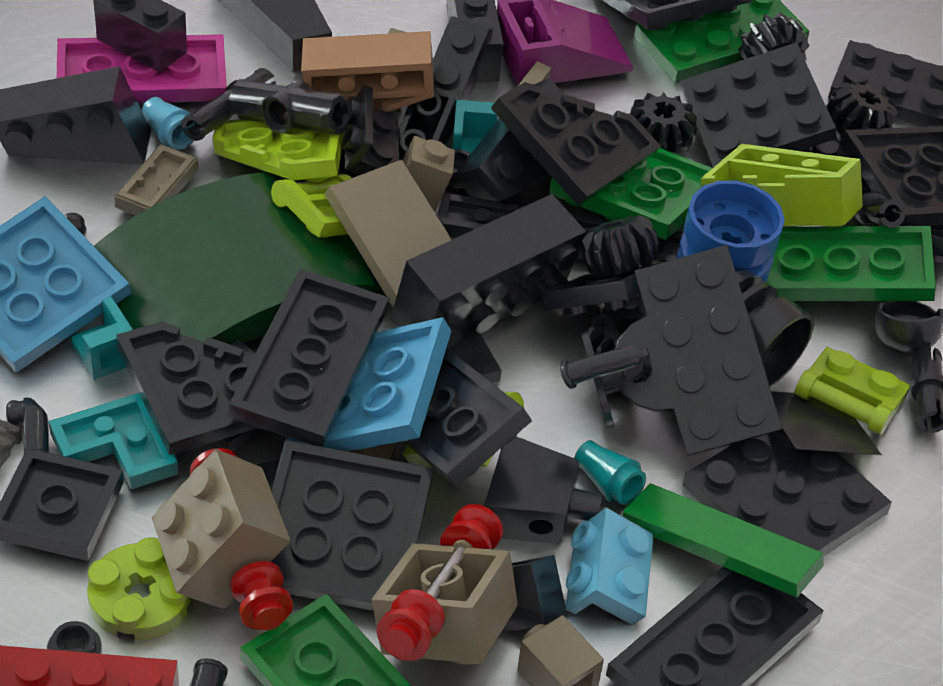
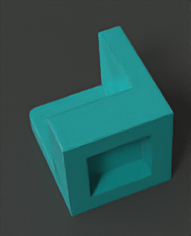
[453,100,498,154]
[71,297,133,380]

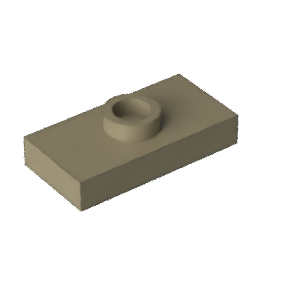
[114,144,199,216]

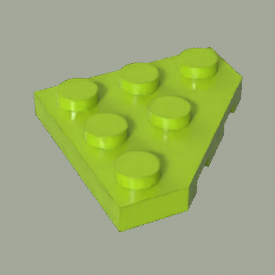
[212,119,344,183]

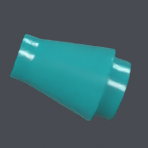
[574,440,646,505]

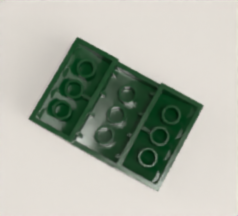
[94,172,387,344]

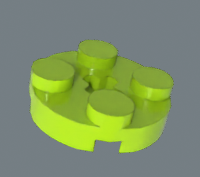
[87,537,192,640]

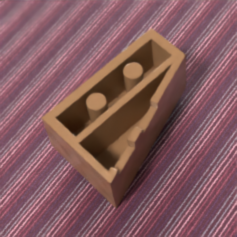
[301,31,434,112]

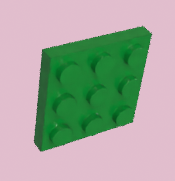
[549,148,712,240]

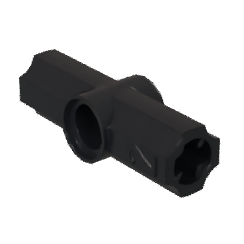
[227,80,352,135]

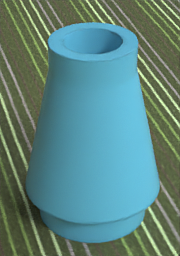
[142,97,195,150]

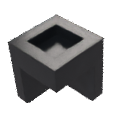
[502,555,567,632]

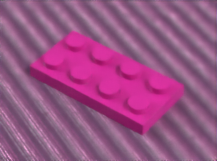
[56,34,227,103]

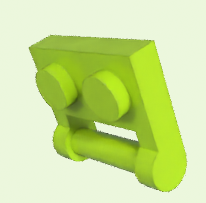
[271,174,352,238]
[794,346,911,435]

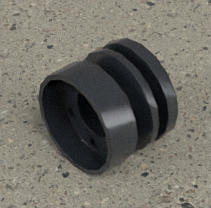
[736,269,815,388]

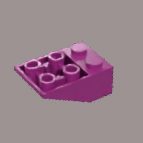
[497,0,633,86]

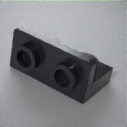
[341,85,399,175]

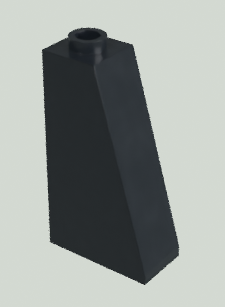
[218,0,332,72]

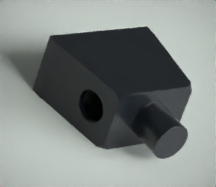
[484,436,603,544]

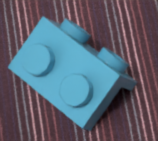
[566,508,653,625]

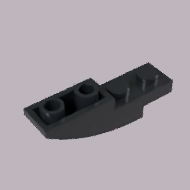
[398,16,491,161]

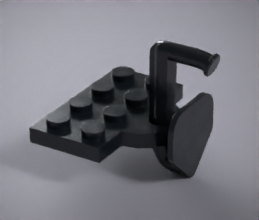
[560,245,782,457]

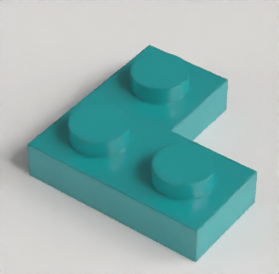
[48,393,178,489]

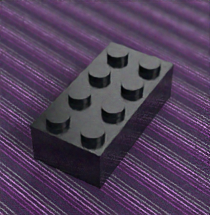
[390,194,586,349]

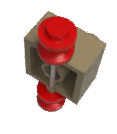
[152,448,293,630]
[371,504,518,665]

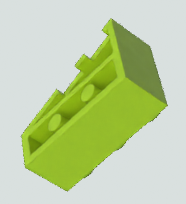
[701,144,863,227]

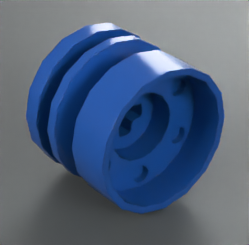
[676,181,785,283]

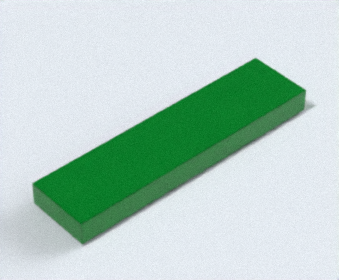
[622,483,824,597]

